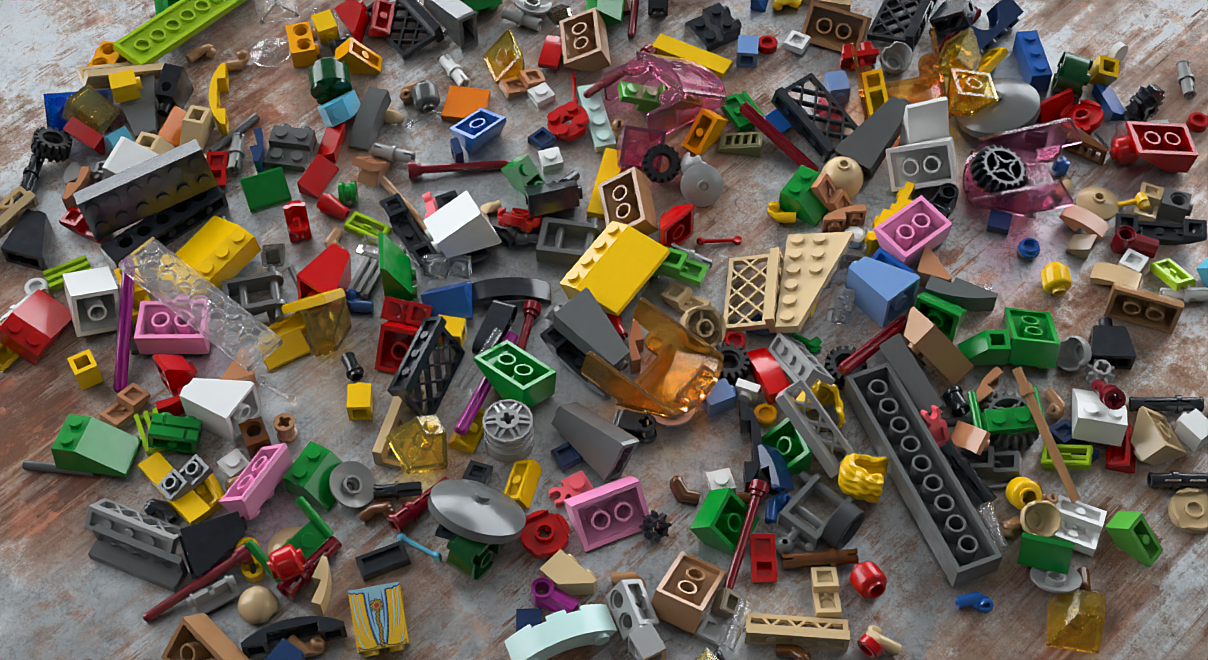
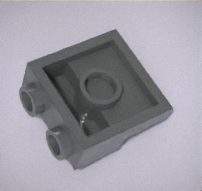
[264,123,317,172]

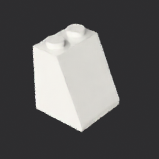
[102,136,159,179]
[423,190,502,258]
[63,266,120,337]
[179,378,262,444]

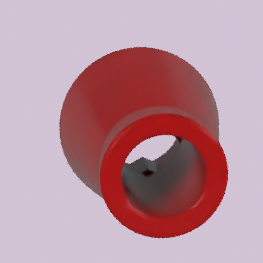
[316,193,350,220]

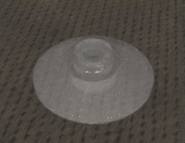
[250,37,290,67]

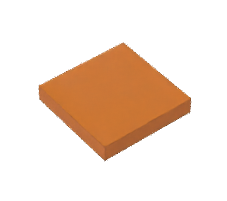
[441,85,491,122]

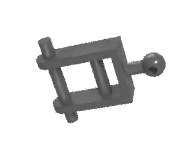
[514,217,602,266]
[200,266,287,324]
[775,470,856,554]

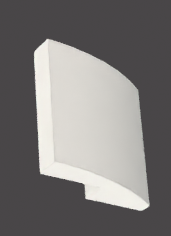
[1047,495,1107,557]

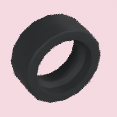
[821,501,865,550]

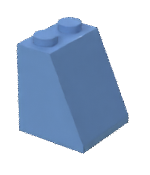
[844,256,920,328]

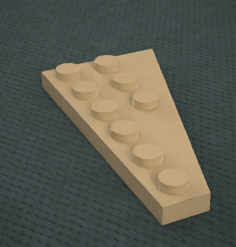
[775,232,855,333]

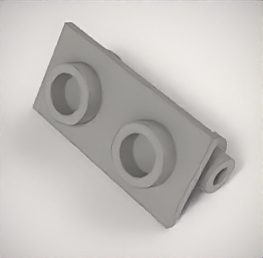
[185,575,242,615]

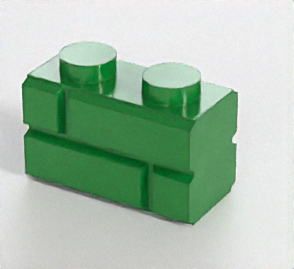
[148,412,202,454]

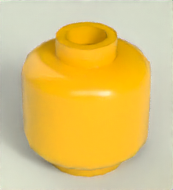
[1040,261,1072,296]
[1006,476,1042,510]

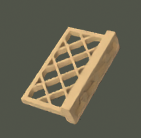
[723,247,784,333]

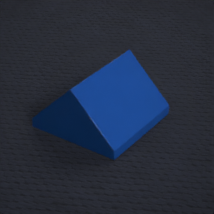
[449,107,507,154]
[421,281,473,321]

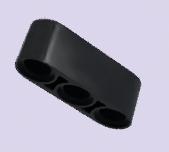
[472,299,518,355]

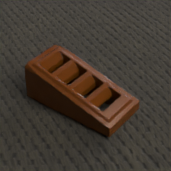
[1063,126,1108,166]

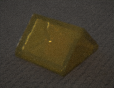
[483,28,525,85]
[62,84,121,134]

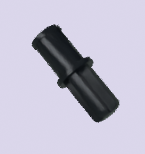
[373,481,423,500]

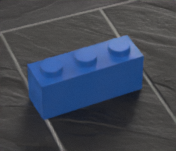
[1012,30,1053,92]

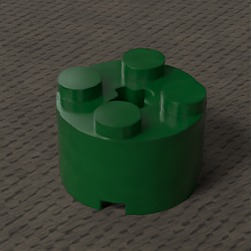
[1051,51,1093,99]
[308,57,352,105]
[446,535,501,581]

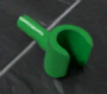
[791,333,822,354]

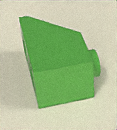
[1105,511,1163,567]

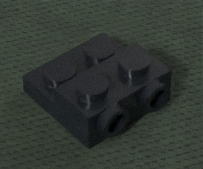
[685,2,742,52]

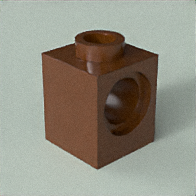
[238,416,272,459]

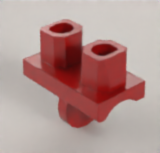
[839,41,879,75]
[283,200,312,242]

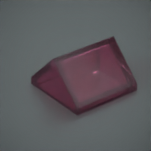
[617,125,667,172]

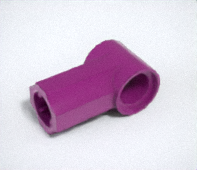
[530,577,580,614]

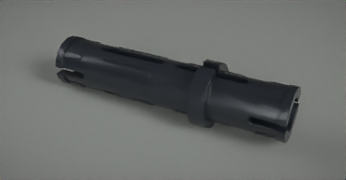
[14,153,44,203]
[1128,395,1204,414]
[940,439,997,507]
[1147,470,1208,490]

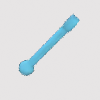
[397,533,442,561]

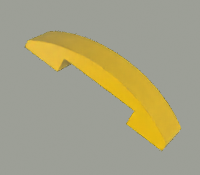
[208,63,229,137]

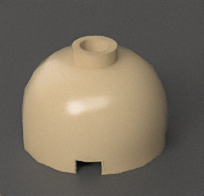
[821,156,863,198]
[679,305,726,351]

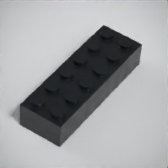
[73,139,218,240]

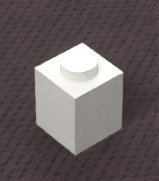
[1174,409,1208,452]

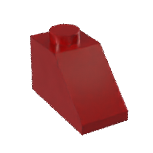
[334,0,369,43]
[152,354,198,397]

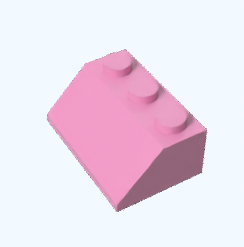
[874,195,952,267]
[134,301,212,354]
[219,443,293,521]
[564,475,649,552]

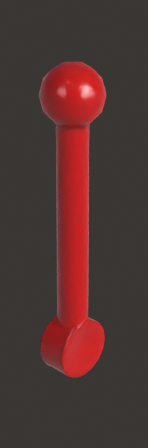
[571,72,579,105]
[696,236,742,245]

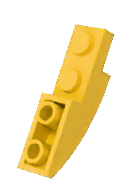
[864,181,915,254]

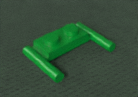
[967,386,1046,435]
[244,496,334,583]

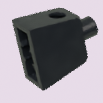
[929,0,976,36]
[154,63,194,117]
[1088,317,1137,370]

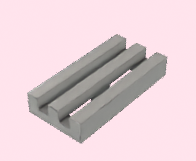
[347,255,381,299]

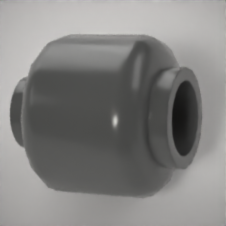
[411,80,440,112]

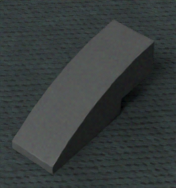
[348,87,391,152]
[924,275,998,312]
[944,446,1022,482]

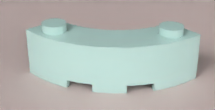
[504,604,618,660]

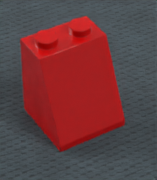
[296,243,351,326]

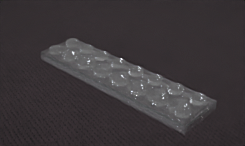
[118,237,283,372]

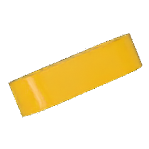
[236,537,266,583]

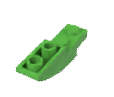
[618,81,702,113]
[652,247,709,288]

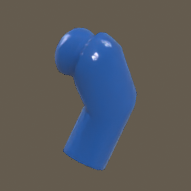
[344,289,374,313]
[765,493,792,525]
[954,591,994,613]

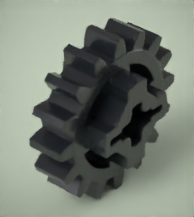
[1123,84,1165,122]

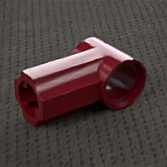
[1110,225,1159,258]

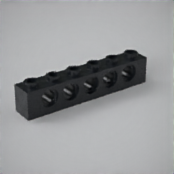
[100,186,228,269]

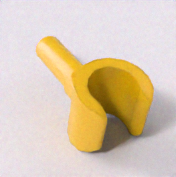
[1117,192,1150,209]

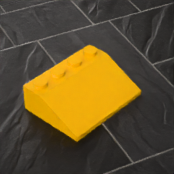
[152,215,261,301]
[559,221,671,316]

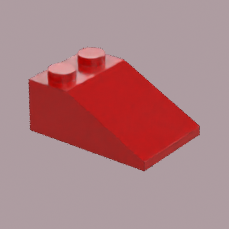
[1125,121,1198,173]
[0,289,72,365]

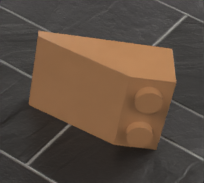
[651,551,726,634]

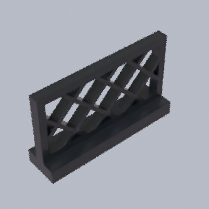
[366,0,445,60]
[867,0,939,52]
[771,73,859,163]
[387,316,465,425]

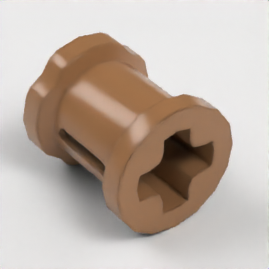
[273,413,298,443]

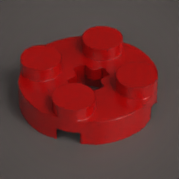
[1060,100,1104,136]
[547,101,590,142]
[497,208,541,232]
[520,510,569,560]

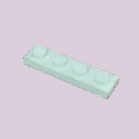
[577,84,616,152]

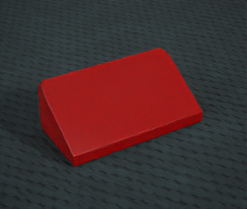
[367,0,396,37]
[1036,88,1075,127]
[63,117,106,155]
[316,122,347,163]
[297,154,339,199]
[1105,425,1136,473]

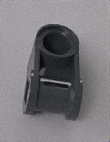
[929,183,959,219]
[613,409,657,444]

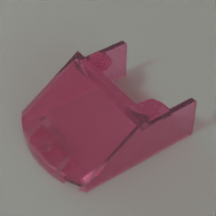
[602,51,727,141]
[963,117,1083,219]

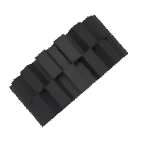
[31,126,73,163]
[641,144,681,183]
[707,342,750,387]
[824,346,867,390]

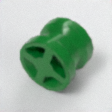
[338,181,358,203]

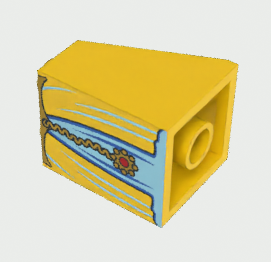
[348,582,410,657]

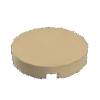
[1168,488,1208,535]

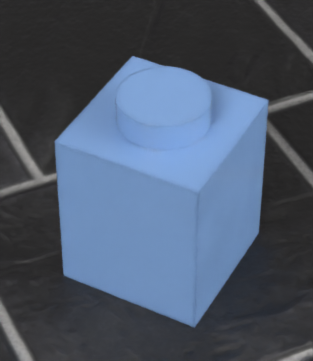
[736,35,759,68]
[823,70,851,104]
[699,378,737,418]

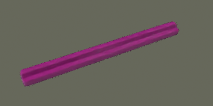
[113,263,136,393]
[454,331,518,436]

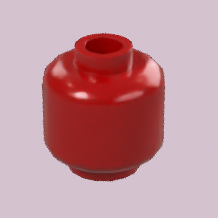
[1109,135,1140,165]
[267,544,307,582]
[849,561,887,599]

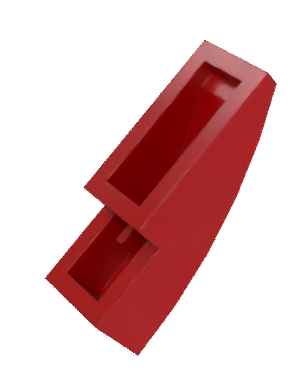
[747,347,791,405]

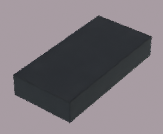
[355,540,411,582]

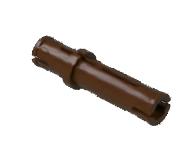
[782,548,859,570]

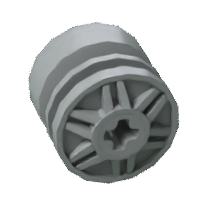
[483,399,534,463]

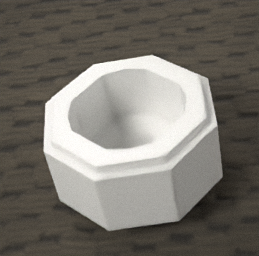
[844,226,865,248]

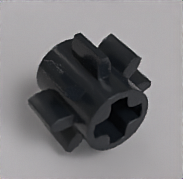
[639,510,672,542]

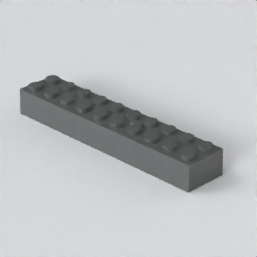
[843,362,1003,587]

